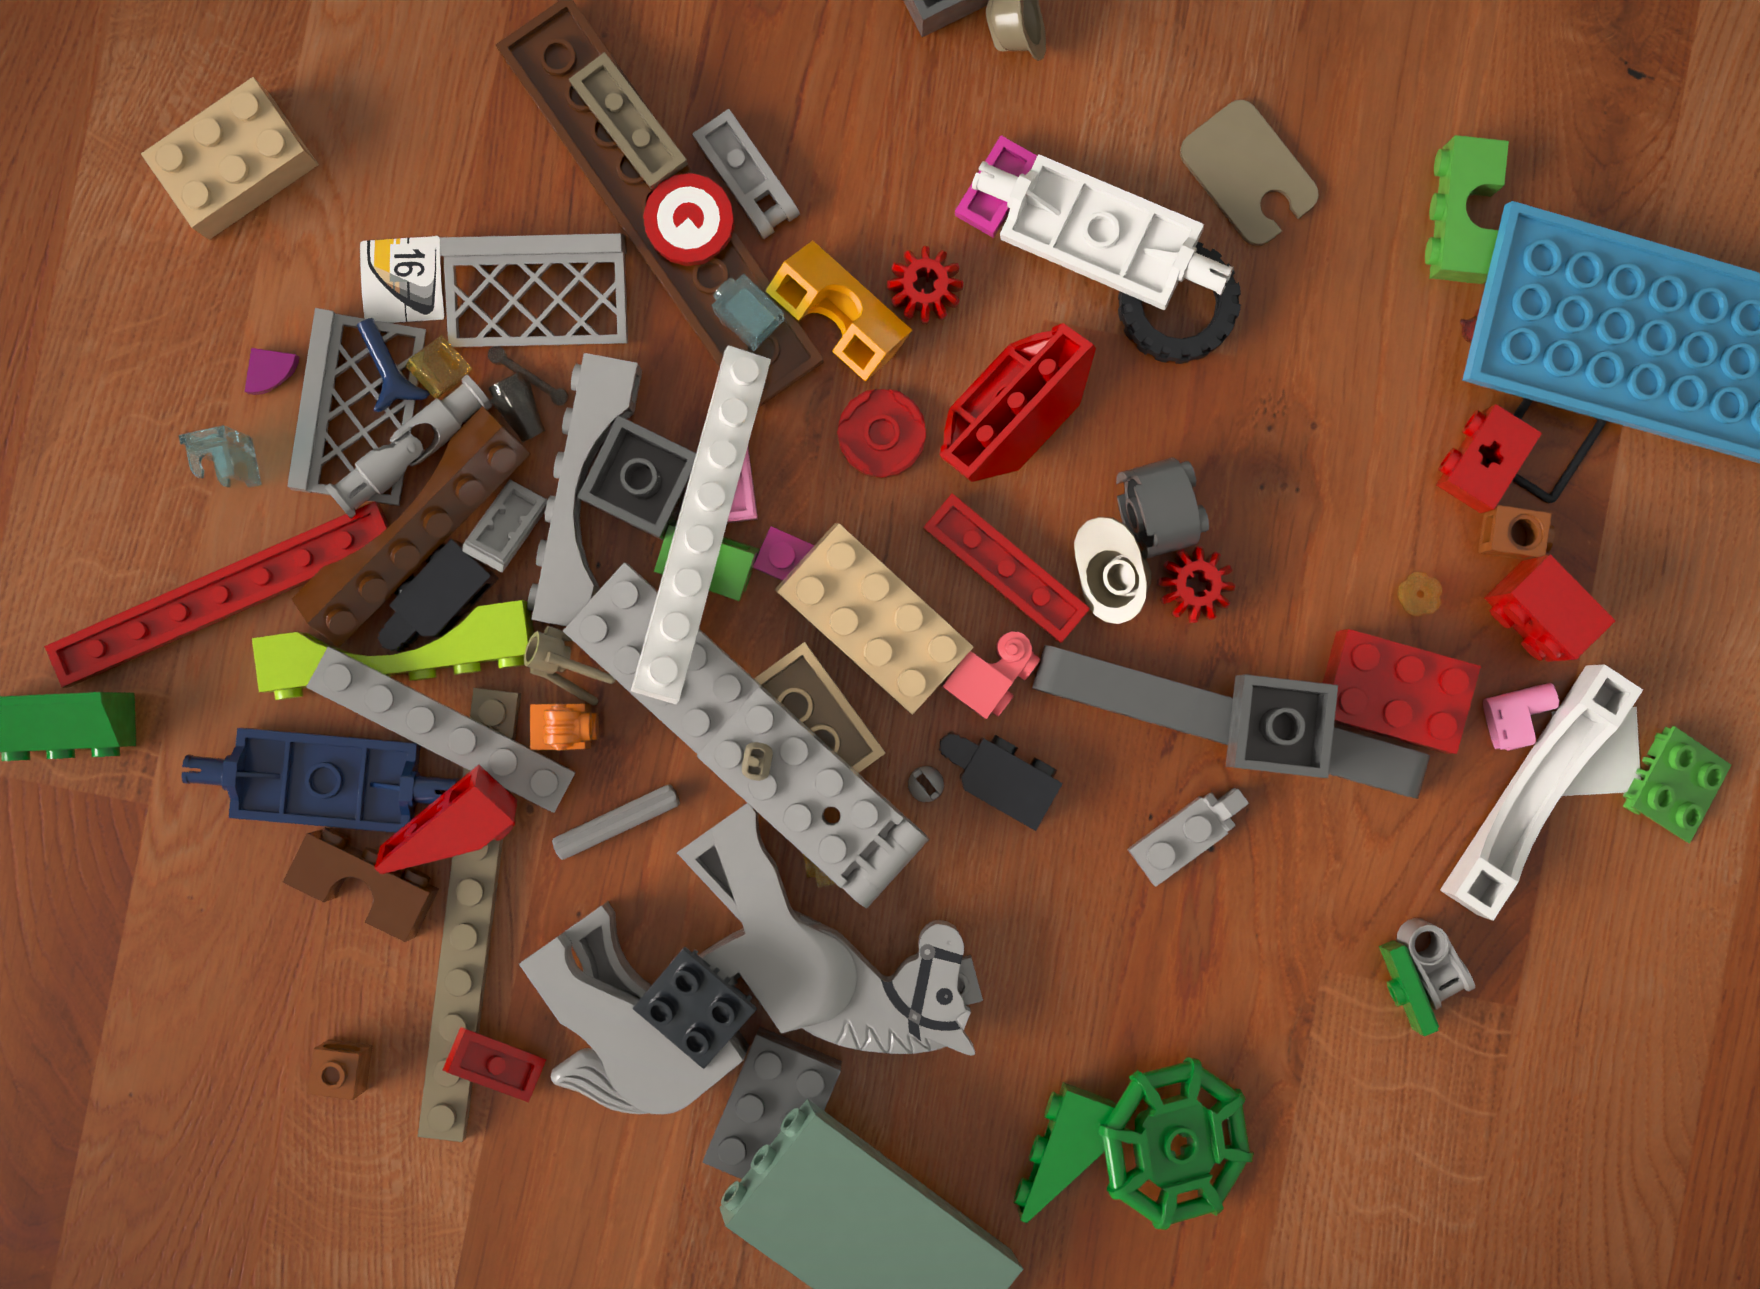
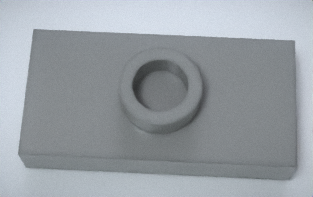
[463,479,548,573]

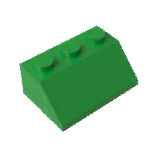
[0,692,136,761]

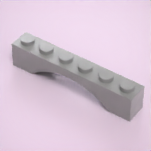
[527,353,642,627]

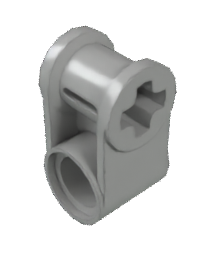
[1397,918,1475,1010]

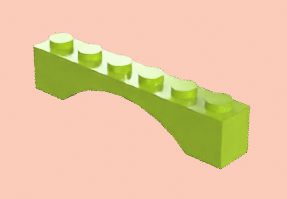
[252,600,534,700]

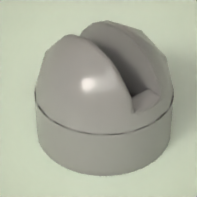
[908,766,944,802]

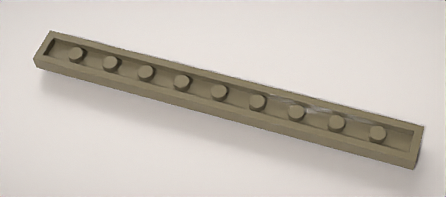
[418,688,521,1142]

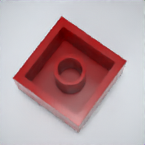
[1484,554,1616,662]

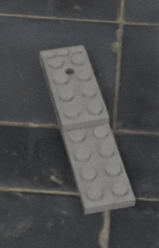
[563,563,930,908]

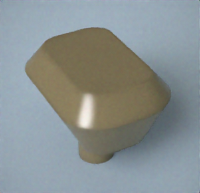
[742,742,773,781]

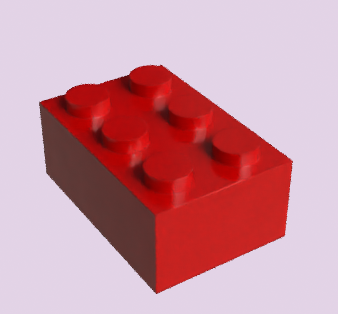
[1322,629,1481,754]

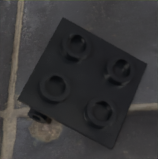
[632,947,757,1069]

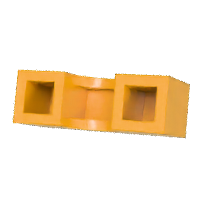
[766,240,913,382]

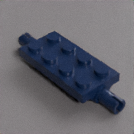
[182,728,459,833]

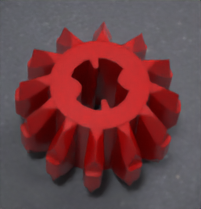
[887,246,964,324]
[1157,546,1235,623]

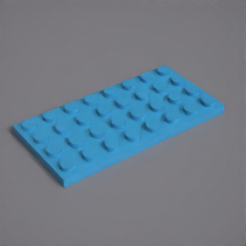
[1462,201,1760,463]

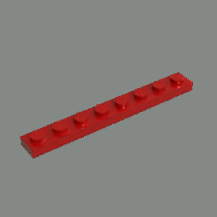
[44,501,389,688]

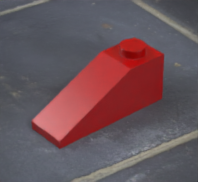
[374,765,518,874]

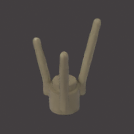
[524,626,616,705]

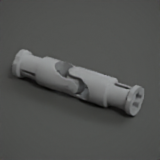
[324,375,493,519]

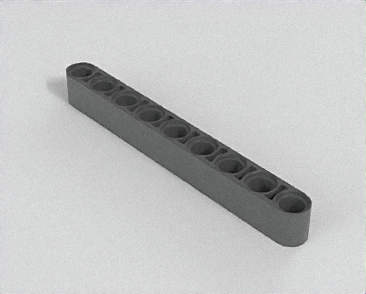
[1032,645,1430,799]

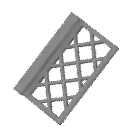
[439,233,628,347]
[287,308,426,506]

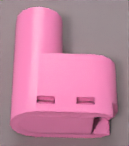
[1483,683,1559,751]

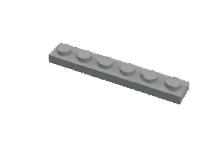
[306,646,576,813]

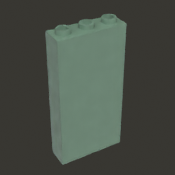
[719,1099,1023,1289]

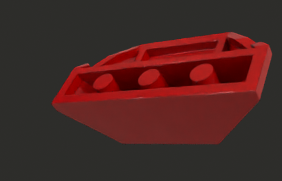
[939,323,1096,482]

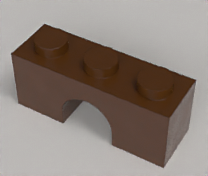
[283,827,439,942]

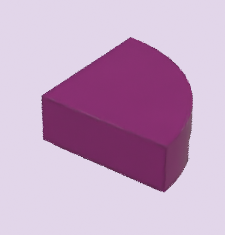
[244,348,300,395]

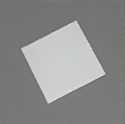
[1552,707,1641,796]

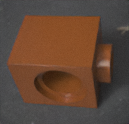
[1478,505,1555,560]
[307,1040,373,1100]

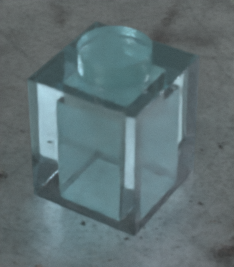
[711,273,785,352]

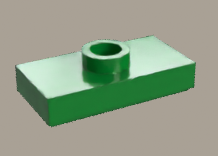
[1379,940,1439,1037]

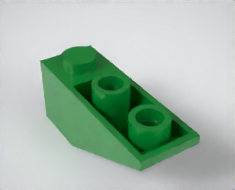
[1013,1082,1116,1223]

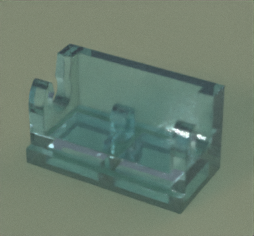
[178,425,262,487]

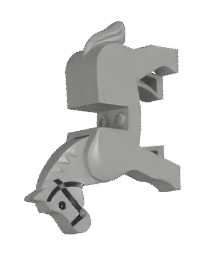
[519,803,975,1114]

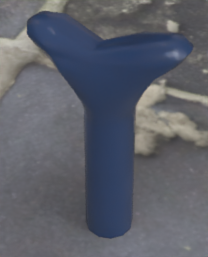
[357,318,430,412]

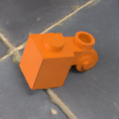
[530,704,599,750]

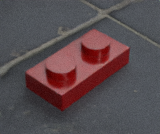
[442,1027,546,1103]

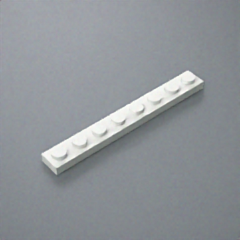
[631,345,771,704]

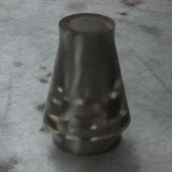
[488,372,546,443]

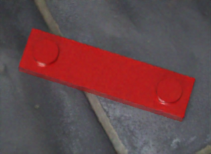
[923,493,1090,643]

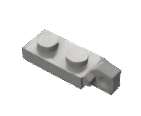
[1127,788,1249,887]

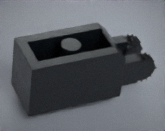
[377,539,499,652]
[938,733,1063,831]

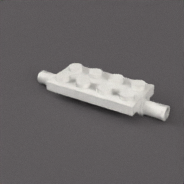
[972,154,1233,310]

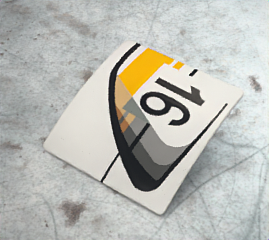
[360,236,445,323]

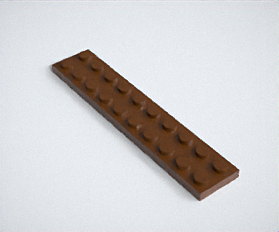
[496,0,824,408]

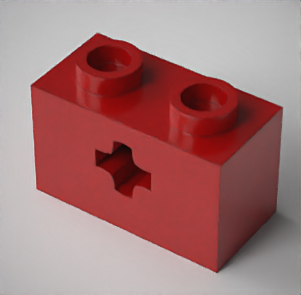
[1436,404,1542,514]

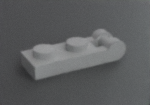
[692,109,800,240]

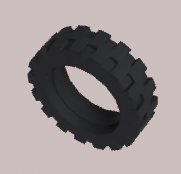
[1118,242,1241,364]

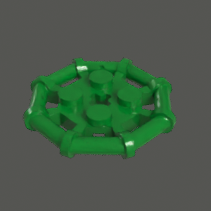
[1098,1057,1254,1230]

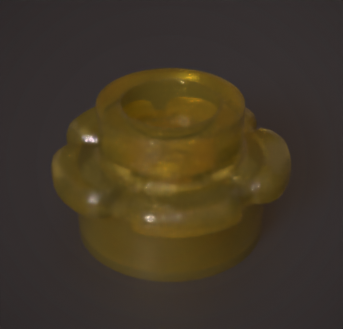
[1398,572,1443,616]

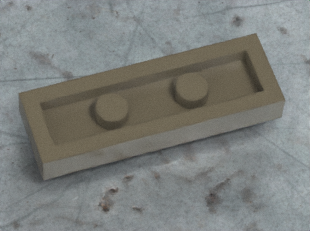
[569,52,688,191]

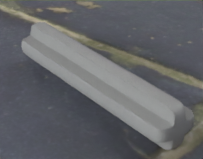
[552,785,680,860]

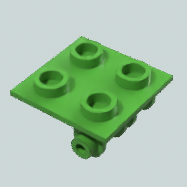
[1623,726,1732,843]

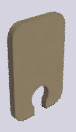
[1180,100,1319,246]

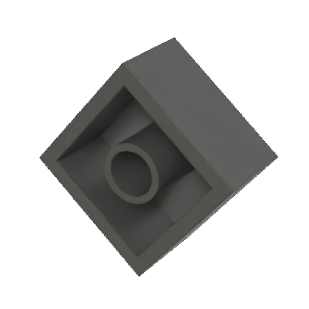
[578,415,696,541]
[1226,674,1338,778]

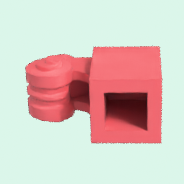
[941,631,1040,719]

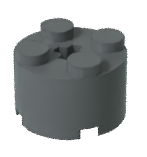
[1116,457,1209,559]

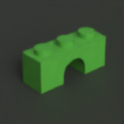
[1425,135,1509,284]

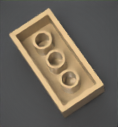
[774,523,973,715]

